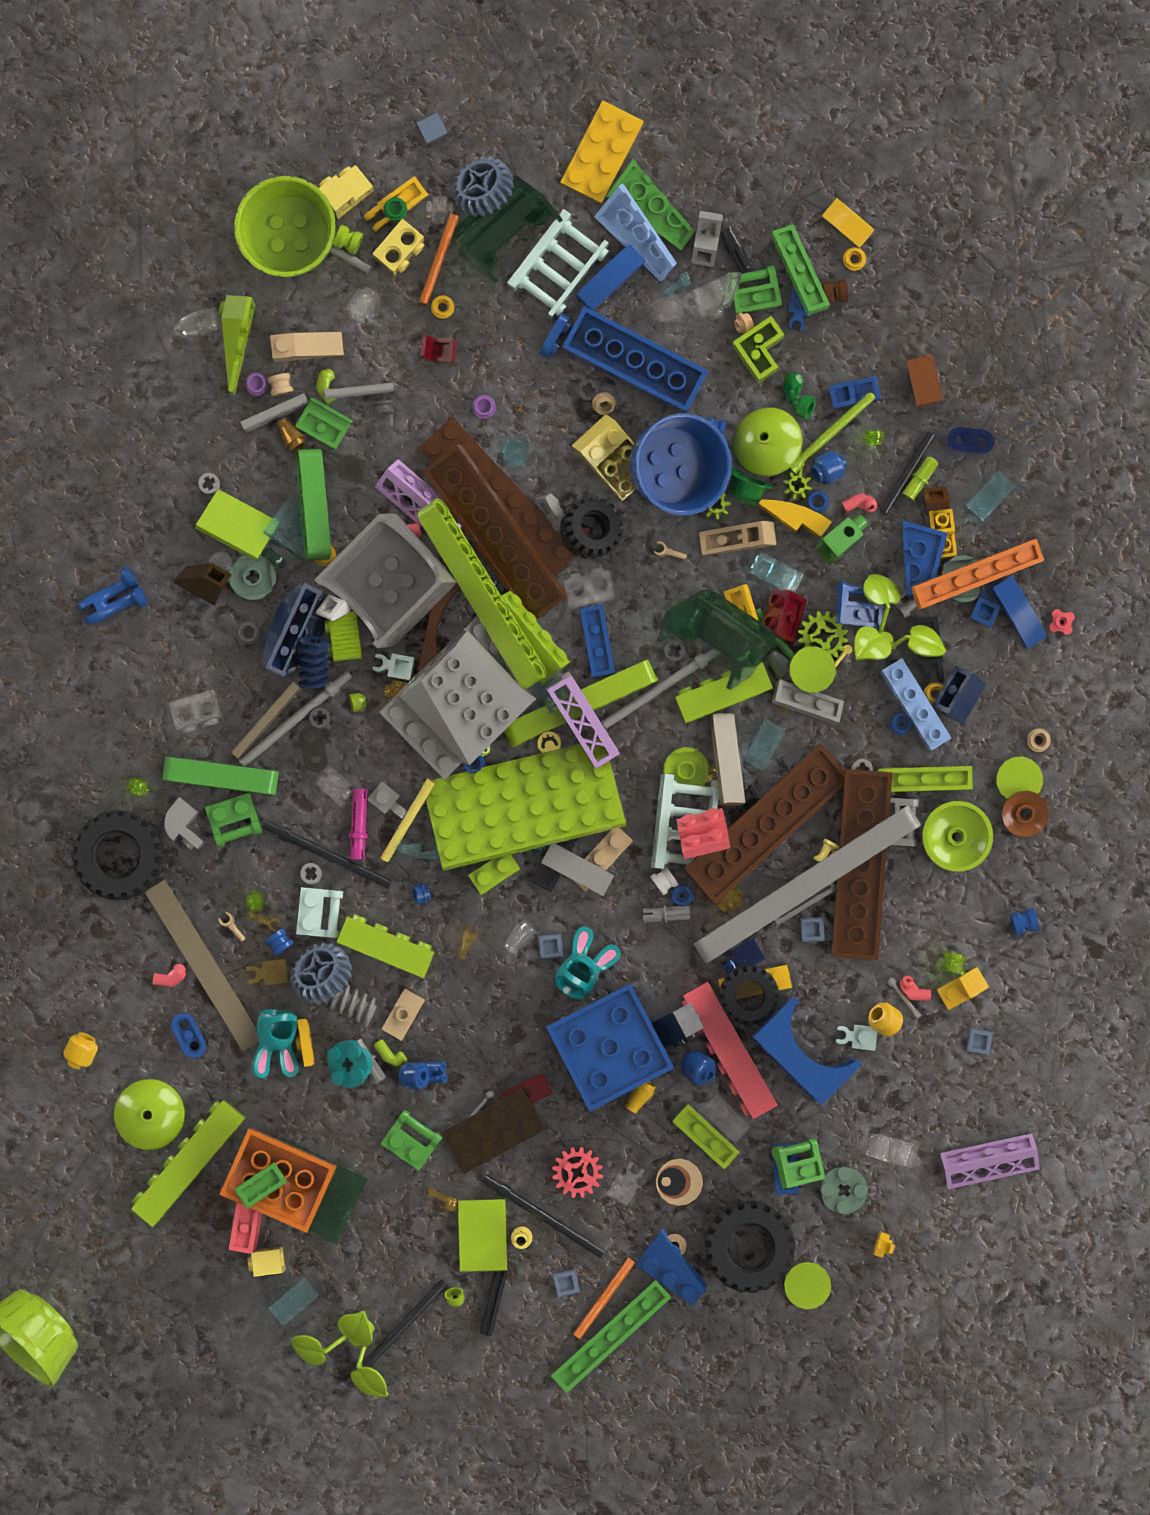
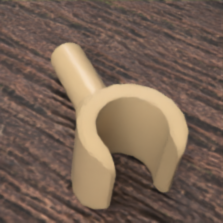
[654,541,687,560]
[218,912,246,942]

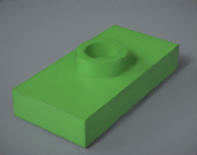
[234,1162,288,1209]

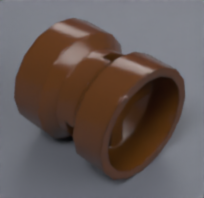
[822,279,849,305]

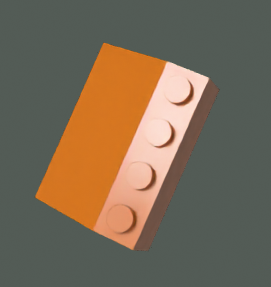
[220,1128,337,1233]

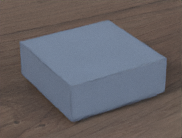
[417,113,448,145]
[800,918,825,942]
[538,934,564,960]
[966,1028,993,1055]
[552,1269,580,1298]

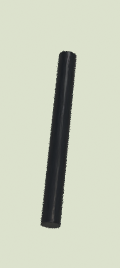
[880,431,936,515]

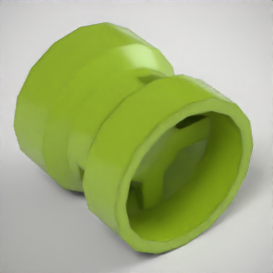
[333,225,364,255]

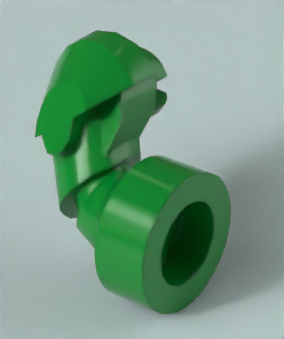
[783,373,816,420]

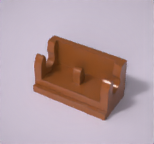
[907,355,944,407]

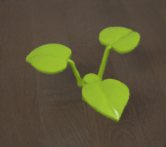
[854,574,946,660]
[290,1311,389,1397]

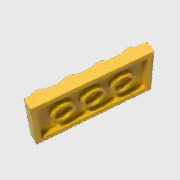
[560,100,644,205]

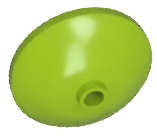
[733,408,803,476]
[922,801,993,872]
[114,1079,185,1150]

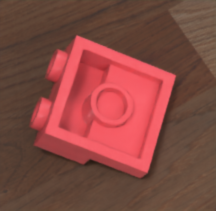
[677,808,731,859]

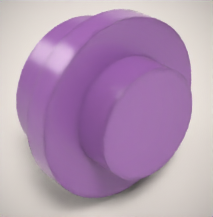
[245,372,268,396]
[472,395,496,419]

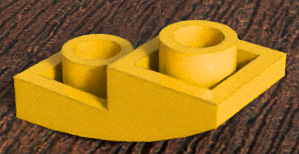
[822,198,875,248]
[929,509,957,561]

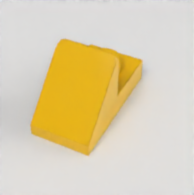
[937,967,989,1010]

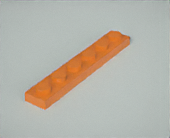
[911,539,1044,609]

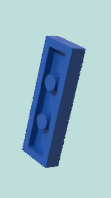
[580,604,615,678]

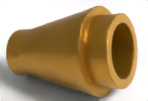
[275,418,306,453]

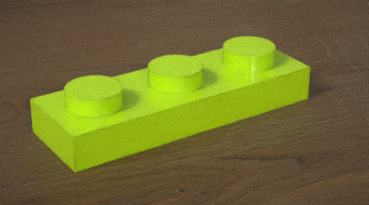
[672,1104,740,1169]

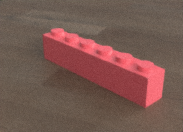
[681,982,778,1119]

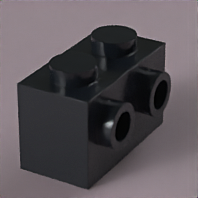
[651,1003,704,1048]

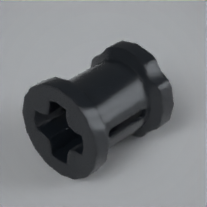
[735,784,759,813]

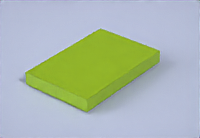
[195,489,279,562]
[458,1199,507,1272]

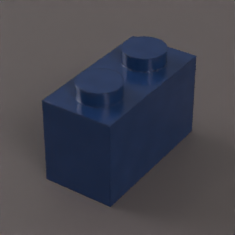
[933,666,986,724]

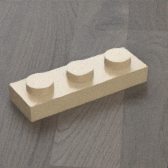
[573,828,633,892]

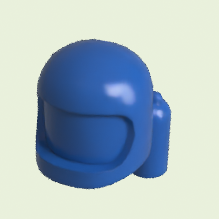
[398,1061,448,1089]

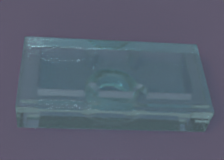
[537,677,569,714]
[743,719,786,771]
[268,1277,320,1326]

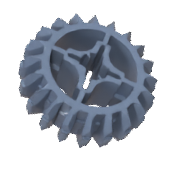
[451,156,514,217]
[290,942,353,1005]

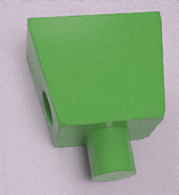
[814,515,868,566]

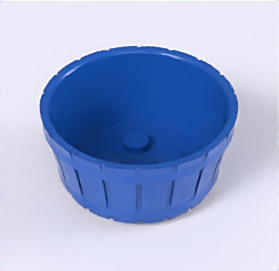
[630,413,732,515]

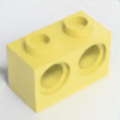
[372,219,425,276]
[247,1246,285,1277]

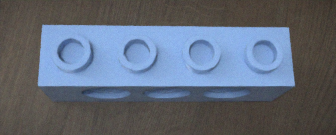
[880,659,951,752]

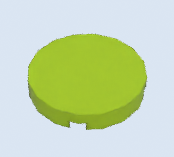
[789,646,836,693]
[663,747,710,794]
[996,757,1043,799]
[784,1262,831,1309]

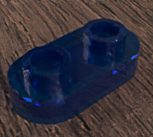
[947,427,995,454]

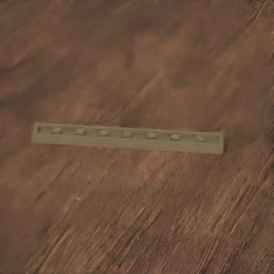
[145,880,259,1052]

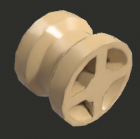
[267,373,294,397]

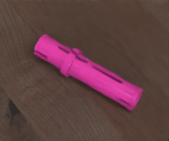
[349,789,368,860]

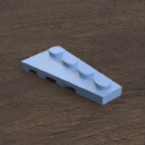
[594,184,677,281]

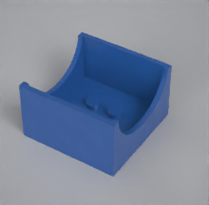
[546,983,674,1111]
[750,996,862,1105]

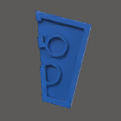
[902,520,948,597]
[635,1228,707,1306]

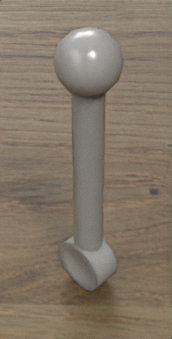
[887,978,921,1019]
[469,1091,495,1117]

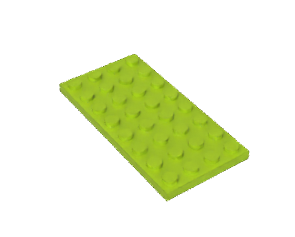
[422,739,626,871]

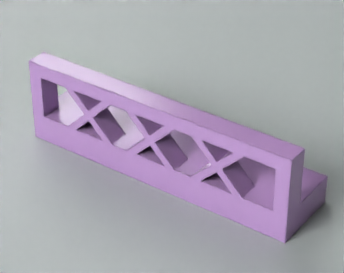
[374,459,462,530]
[547,671,620,768]
[940,1133,1040,1189]

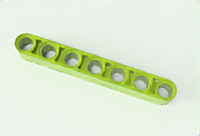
[504,660,658,748]

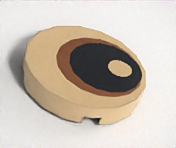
[656,1158,703,1206]

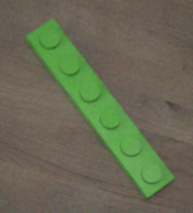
[551,1279,672,1393]

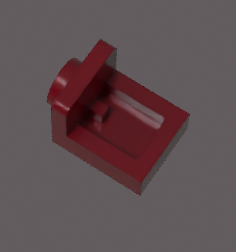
[419,335,458,363]

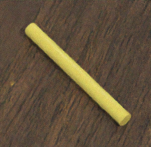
[380,778,435,862]

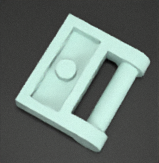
[296,887,343,938]

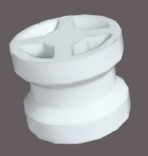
[650,866,679,895]

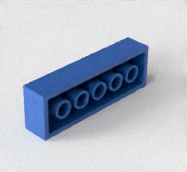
[562,306,708,413]

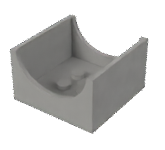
[315,514,457,648]

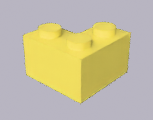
[319,165,374,219]

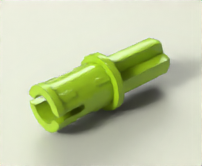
[902,456,939,501]

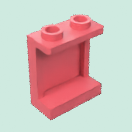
[229,1202,263,1254]

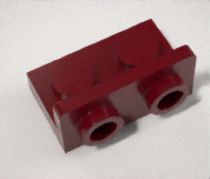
[760,589,807,643]

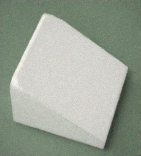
[316,594,352,621]

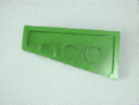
[606,159,695,251]

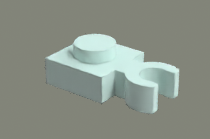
[373,653,416,681]
[835,1025,877,1051]

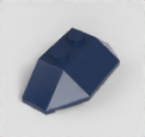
[263,582,327,677]

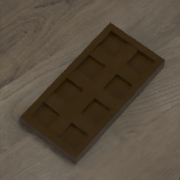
[441,1087,546,1174]

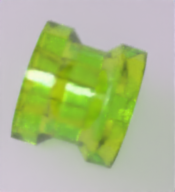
[941,952,967,975]

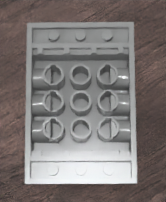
[378,615,541,780]

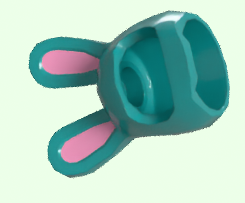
[555,927,621,1000]
[251,1009,298,1079]

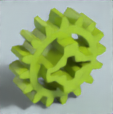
[798,611,848,658]

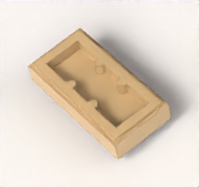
[382,989,425,1041]

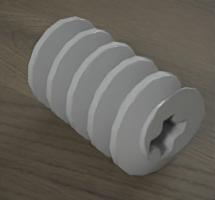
[325,986,378,1027]

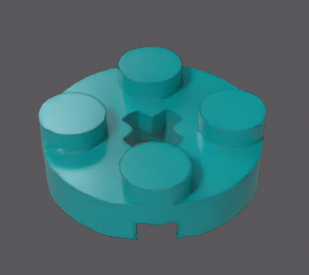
[327,1040,372,1088]

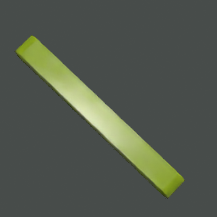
[417,499,547,689]

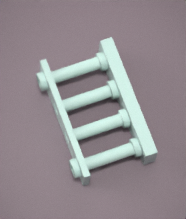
[507,209,609,320]
[651,774,720,869]

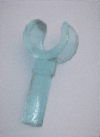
[662,272,691,298]

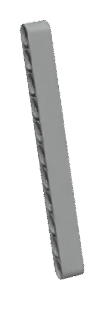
[693,805,921,964]

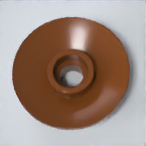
[1002,791,1049,837]

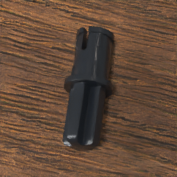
[720,226,752,273]

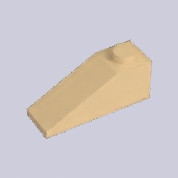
[270,332,344,363]
[699,521,777,555]

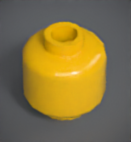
[868,1002,903,1037]
[63,1032,98,1069]

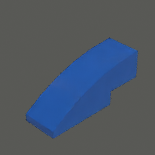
[575,244,646,311]
[991,575,1047,649]

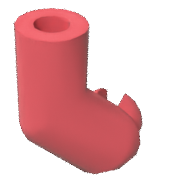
[841,493,877,513]
[153,964,186,987]
[900,976,931,1001]

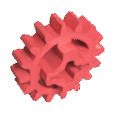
[552,1147,603,1198]

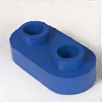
[539,313,572,358]
[171,1013,206,1058]

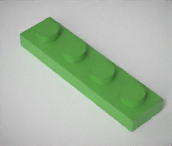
[771,224,830,316]

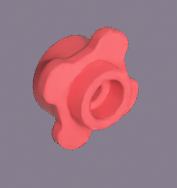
[1049,609,1075,635]

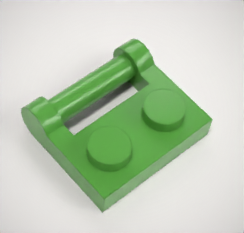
[728,265,782,314]
[205,793,263,847]
[381,1109,443,1171]
[772,1138,825,1189]

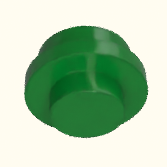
[384,197,407,221]

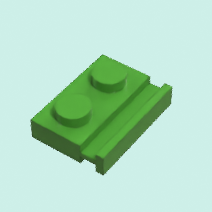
[295,398,353,450]

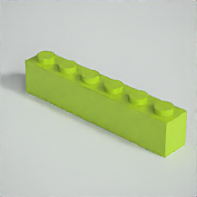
[131,1100,246,1227]

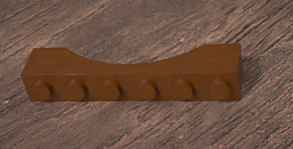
[412,559,461,679]

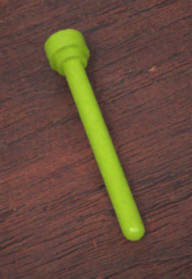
[789,393,875,476]

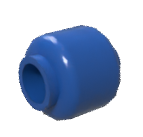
[811,451,847,485]
[682,1050,716,1086]

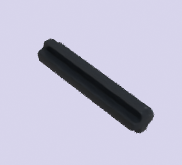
[480,1269,508,1336]

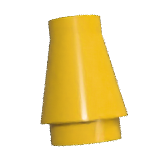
[625,1081,656,1113]

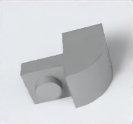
[691,211,723,267]
[165,797,205,850]

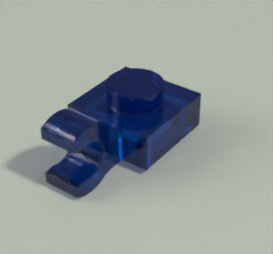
[722,938,765,973]

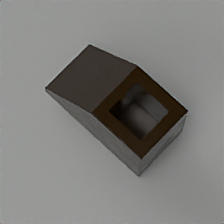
[174,563,232,606]

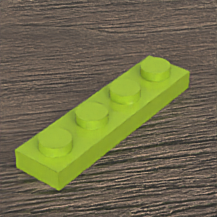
[878,766,973,792]

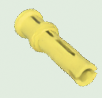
[511,1226,532,1249]

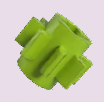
[783,471,812,500]
[706,493,731,520]

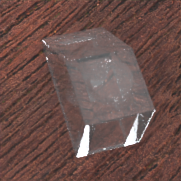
[692,272,742,319]
[346,287,381,326]

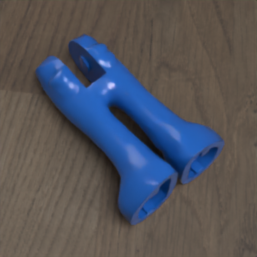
[77,566,149,625]

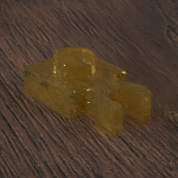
[246,959,289,985]

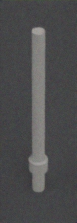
[601,645,724,729]
[239,670,352,767]

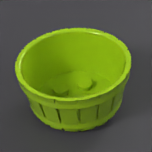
[234,176,336,277]
[0,1289,78,1388]

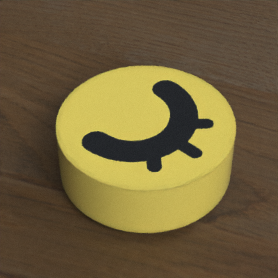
[538,731,561,753]

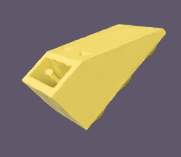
[572,414,636,501]

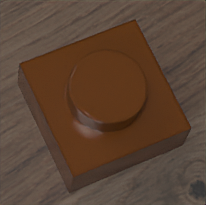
[923,487,949,510]

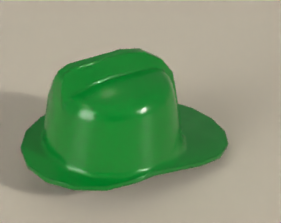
[730,467,773,506]

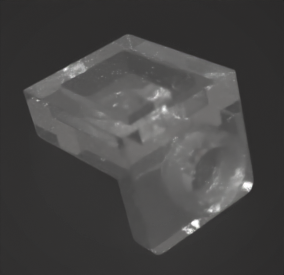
[316,767,353,803]

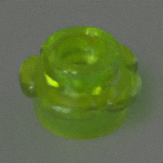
[863,431,886,445]
[126,778,149,796]
[247,890,263,913]

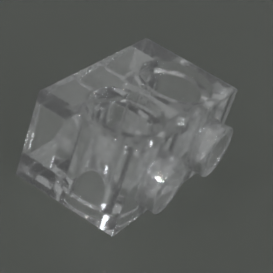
[563,568,615,610]
[168,689,223,733]
[865,1132,919,1168]

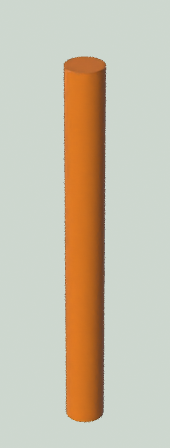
[419,213,459,304]
[573,1257,636,1339]

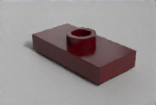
[500,1072,553,1103]

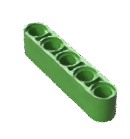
[296,449,331,560]
[162,757,279,795]

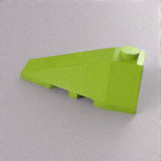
[219,295,256,395]

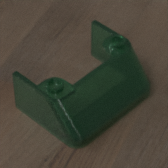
[451,176,563,283]
[657,589,776,690]

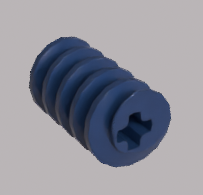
[298,636,330,689]

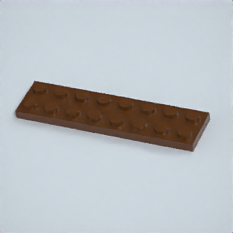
[418,417,576,576]
[423,444,569,620]
[683,744,845,904]
[831,769,893,960]

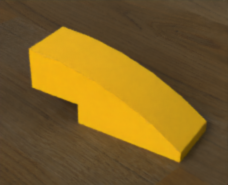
[758,499,832,539]

